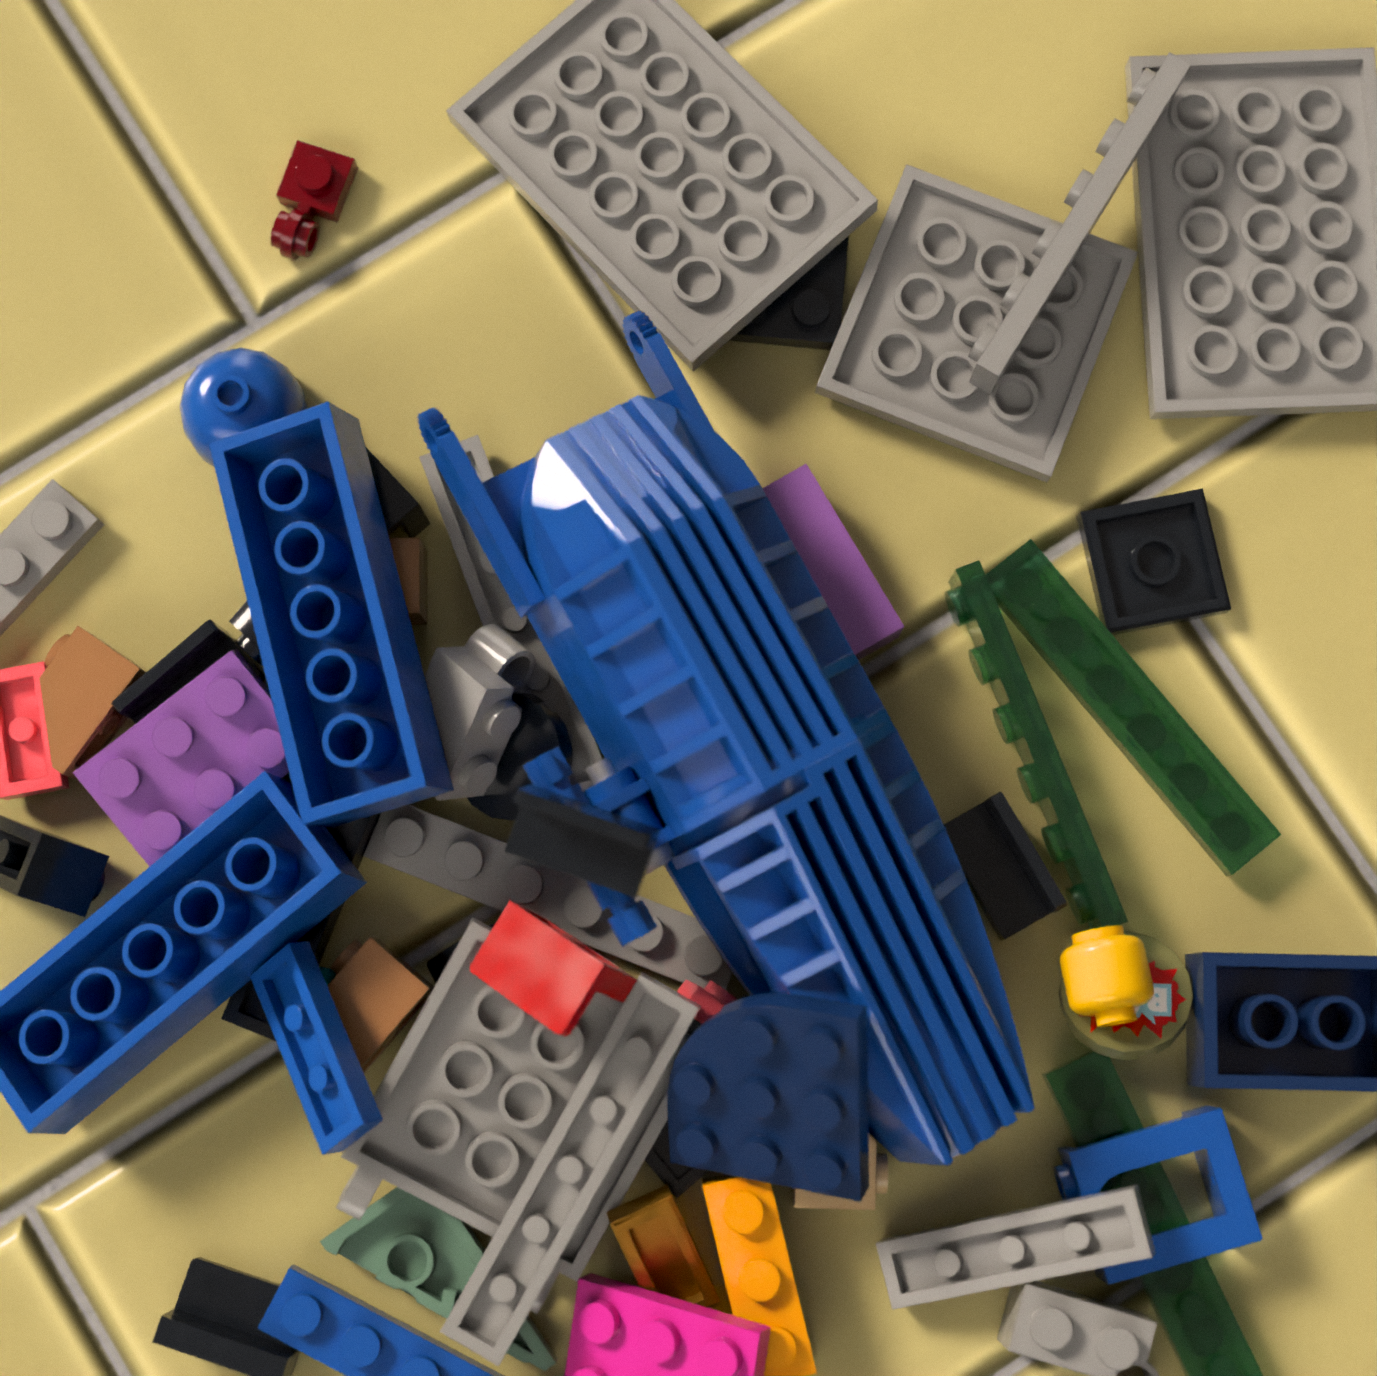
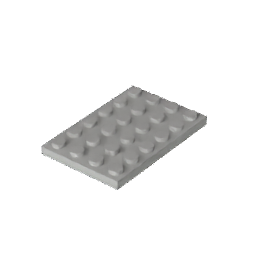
[446,0,878,372]
[1125,47,1377,419]

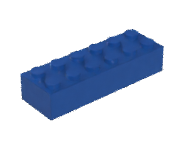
[209,402,454,827]
[0,771,367,1134]

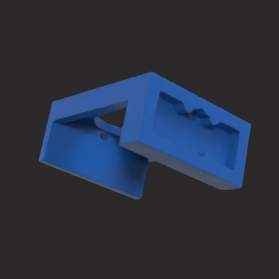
[1053,1105,1263,1285]

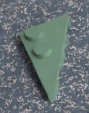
[320,1187,558,1371]

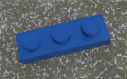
[250,941,383,1155]

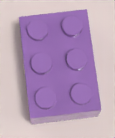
[73,649,289,867]

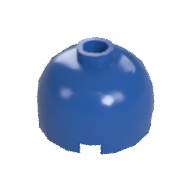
[179,348,308,467]

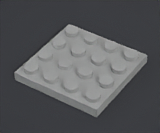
[815,164,1138,482]

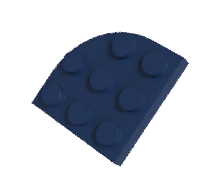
[667,993,869,1202]

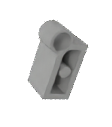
[425,624,535,801]
[997,1281,1159,1376]

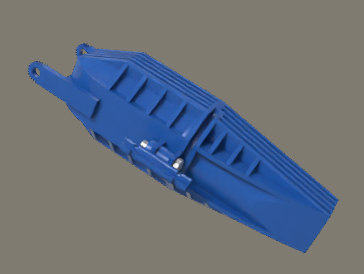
[417,310,1035,1166]

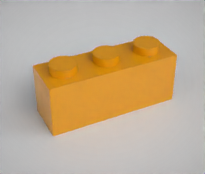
[702,1174,817,1376]

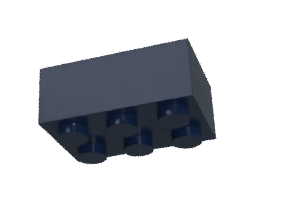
[1185,952,1377,1092]

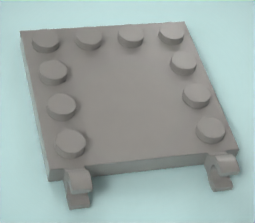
[336,918,691,1314]

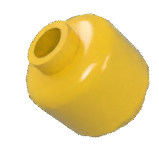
[1060,925,1154,1027]

